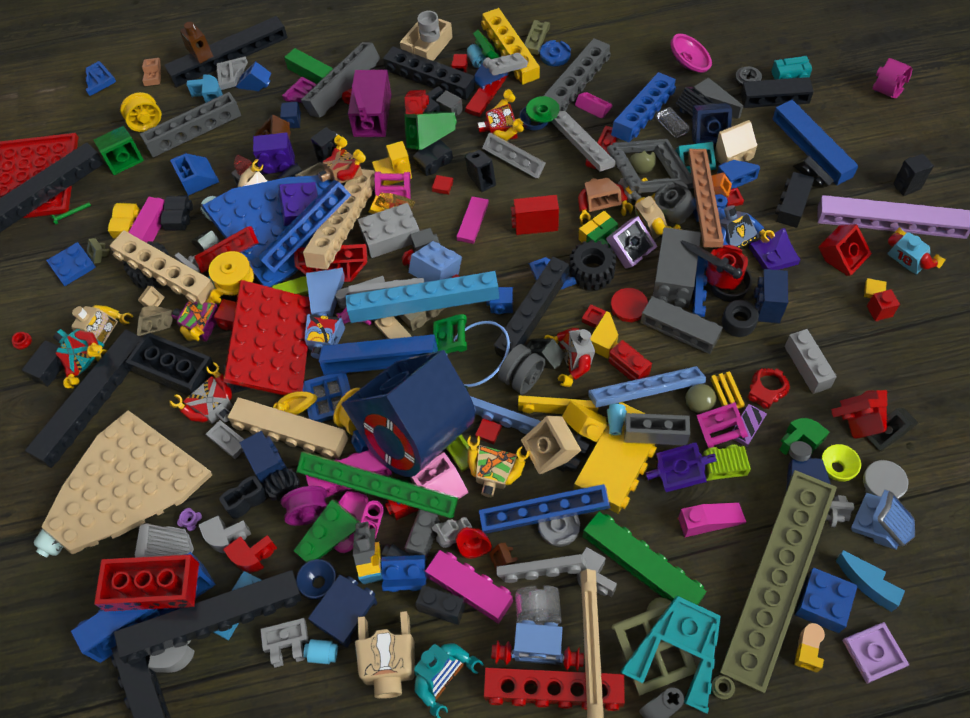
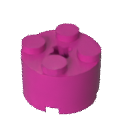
[873,58,912,98]

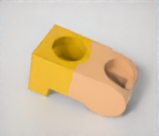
[794,623,825,672]

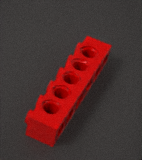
[484,668,625,711]

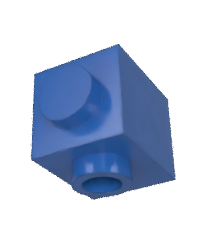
[486,287,513,314]

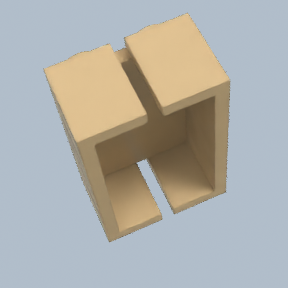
[400,19,453,61]

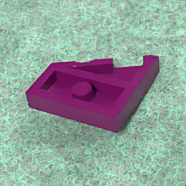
[282,77,317,102]

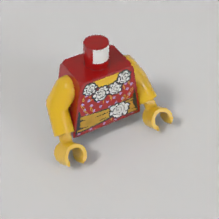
[477,89,524,141]

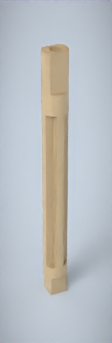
[580,569,604,718]

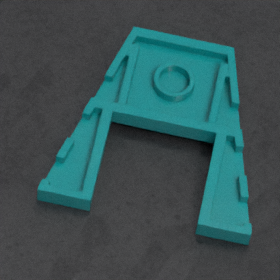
[620,596,720,714]

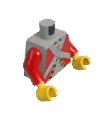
[544,328,595,387]
[169,362,233,424]

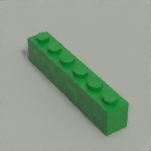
[583,511,707,605]

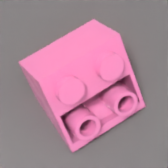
[410,452,468,499]

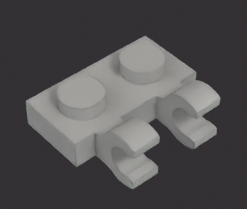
[261,618,309,668]

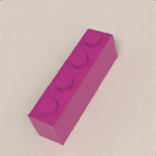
[306,449,392,497]
[425,550,513,624]

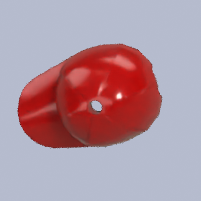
[456,527,492,559]

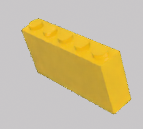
[574,402,657,514]

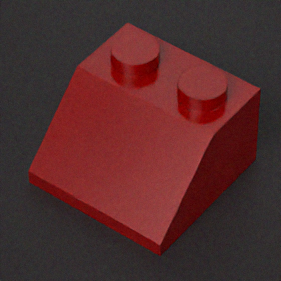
[819,224,872,276]

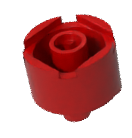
[706,245,748,290]

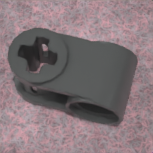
[639,688,684,718]

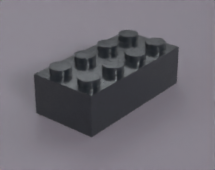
[125,333,217,396]

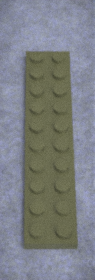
[719,470,837,694]

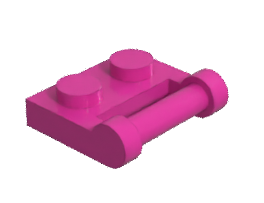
[375,172,411,204]
[696,402,748,448]

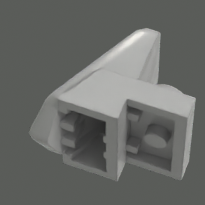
[135,524,194,558]

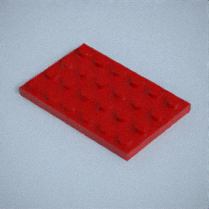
[223,280,311,396]

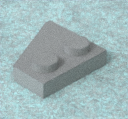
[217,56,248,90]

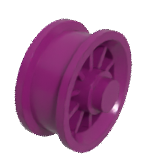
[281,486,328,526]

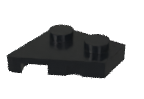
[793,156,834,188]

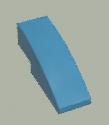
[836,550,905,612]

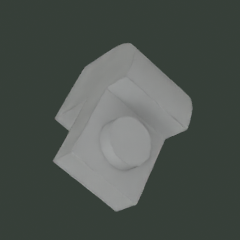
[199,516,251,553]
[577,547,617,597]
[148,640,195,673]

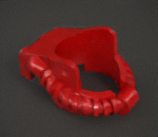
[747,368,790,410]

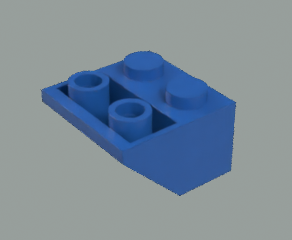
[170,153,219,196]

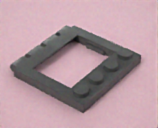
[607,139,694,193]

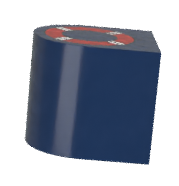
[341,350,475,477]

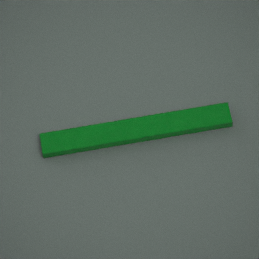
[296,452,458,518]

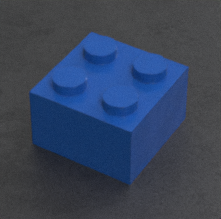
[795,568,858,633]

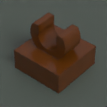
[489,543,518,572]

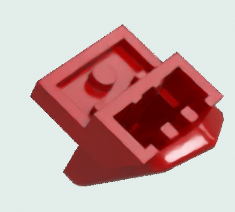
[831,390,888,439]

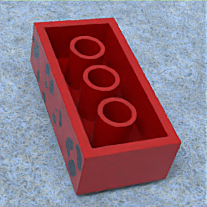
[94,554,199,612]

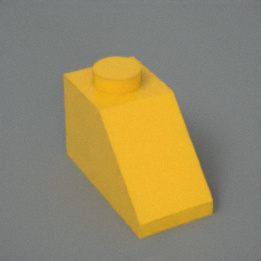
[590,311,618,359]
[562,400,607,442]

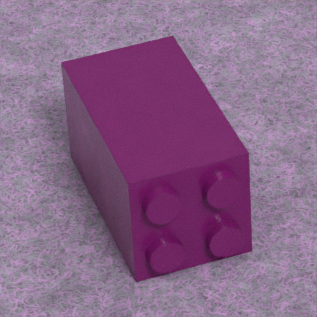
[348,70,391,137]

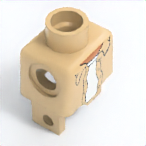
[355,611,415,698]

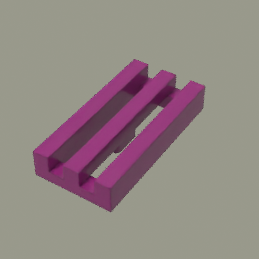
[352,84,367,121]

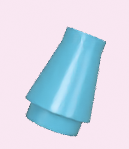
[607,404,627,435]

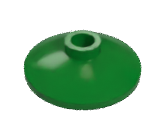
[526,96,560,123]

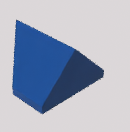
[474,62,508,89]

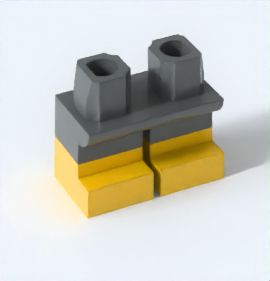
[353,522,381,577]

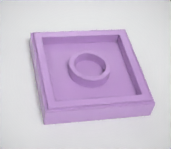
[842,622,909,684]

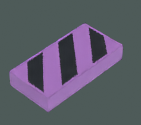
[732,404,767,447]

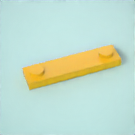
[518,395,598,414]

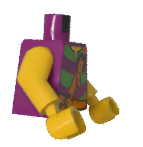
[172,289,223,342]

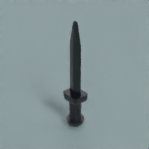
[681,240,742,279]

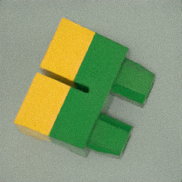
[578,211,618,248]

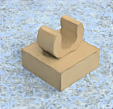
[138,286,165,307]

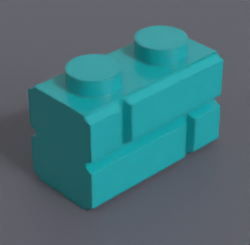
[772,56,812,80]

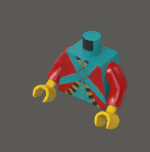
[53,329,105,389]

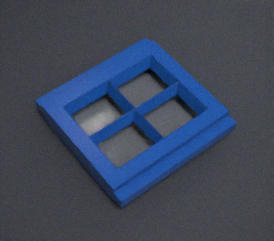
[303,373,351,422]

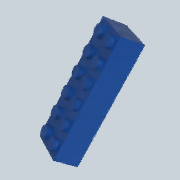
[71,552,216,663]

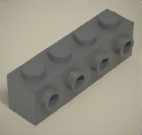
[640,296,723,354]

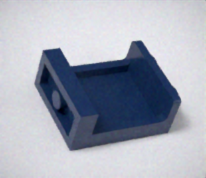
[308,575,378,647]

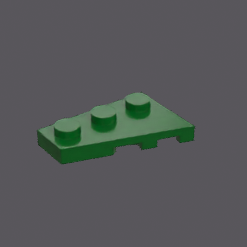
[294,500,361,562]

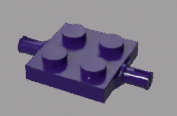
[646,442,717,492]

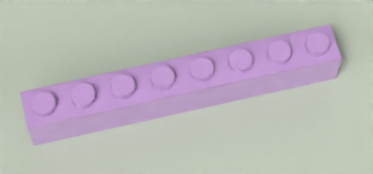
[818,195,970,239]

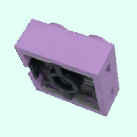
[606,216,658,269]

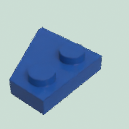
[86,61,116,96]

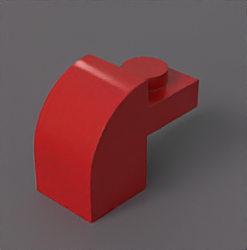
[223,535,277,572]

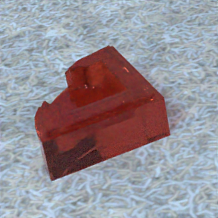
[234,155,252,176]

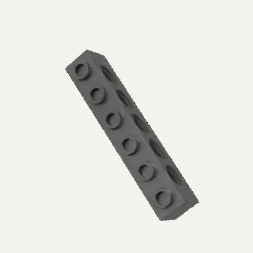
[544,38,611,111]
[140,92,241,157]

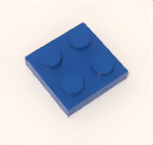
[46,242,96,286]

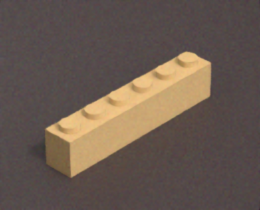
[228,397,348,459]

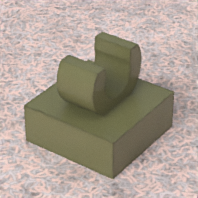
[87,238,109,263]

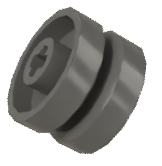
[498,344,545,395]

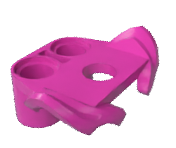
[334,491,383,553]

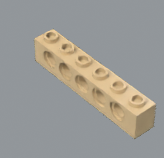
[110,230,215,305]

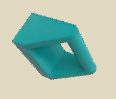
[675,142,716,173]

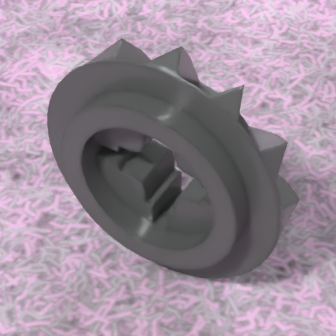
[735,66,762,85]

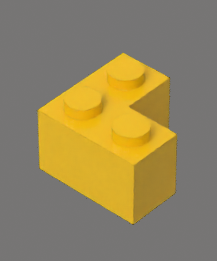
[372,141,412,185]

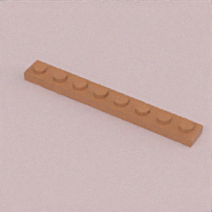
[688,149,724,247]

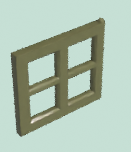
[611,602,697,696]

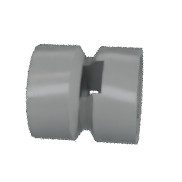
[417,11,440,43]

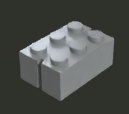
[358,203,419,258]

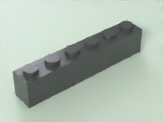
[301,42,381,117]

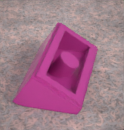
[575,92,613,118]

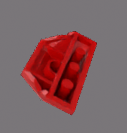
[294,244,368,282]

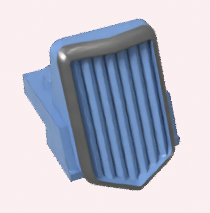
[851,490,915,550]

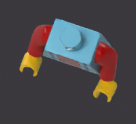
[888,227,946,275]

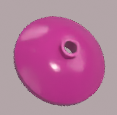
[671,34,712,73]

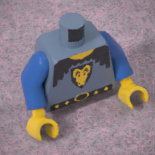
[719,205,775,248]

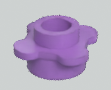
[177,508,202,531]

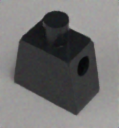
[464,150,496,192]

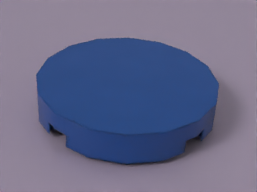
[540,40,571,66]

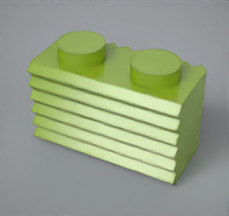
[702,445,751,481]

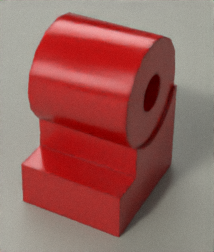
[451,54,468,73]

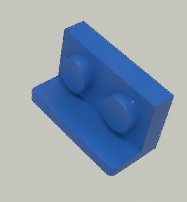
[381,555,427,592]

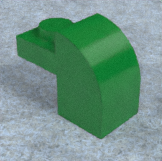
[779,418,830,455]

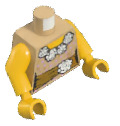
[72,305,133,362]

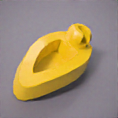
[273,392,317,415]

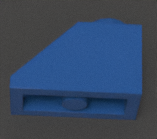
[235,61,271,91]
[717,160,760,189]

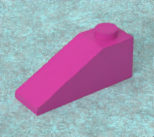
[678,503,746,537]

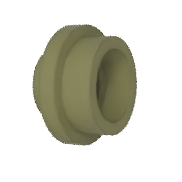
[711,675,735,700]

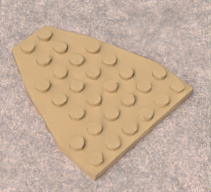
[42,410,212,554]

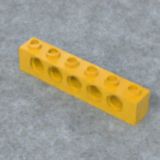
[481,8,540,85]

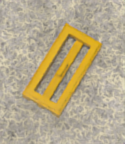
[711,371,745,409]

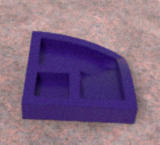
[749,228,800,270]

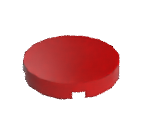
[611,288,648,322]

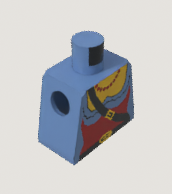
[305,314,345,359]

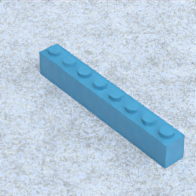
[345,271,499,323]

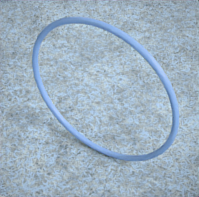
[446,321,510,387]

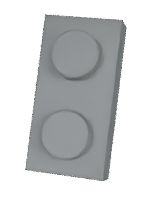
[206,420,244,459]

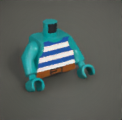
[414,643,483,718]

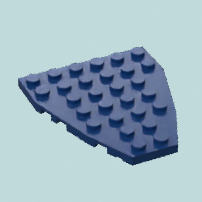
[202,175,331,288]

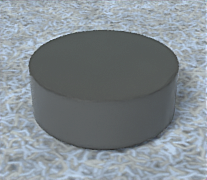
[789,441,812,461]

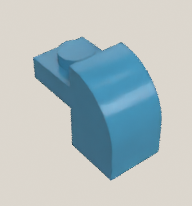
[187,74,223,103]

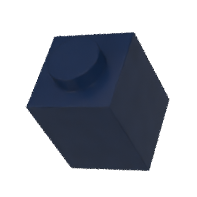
[280,102,301,128]

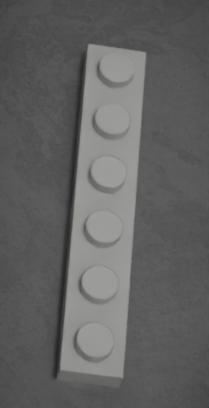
[551,111,615,171]

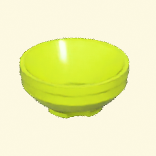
[821,444,861,482]

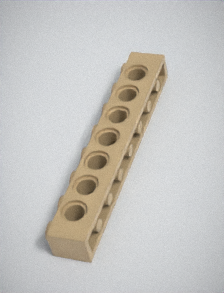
[303,169,375,269]

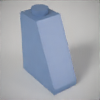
[306,268,345,317]

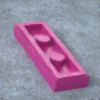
[457,196,489,244]

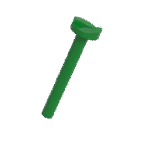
[51,202,91,224]

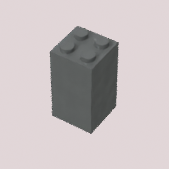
[653,227,701,308]

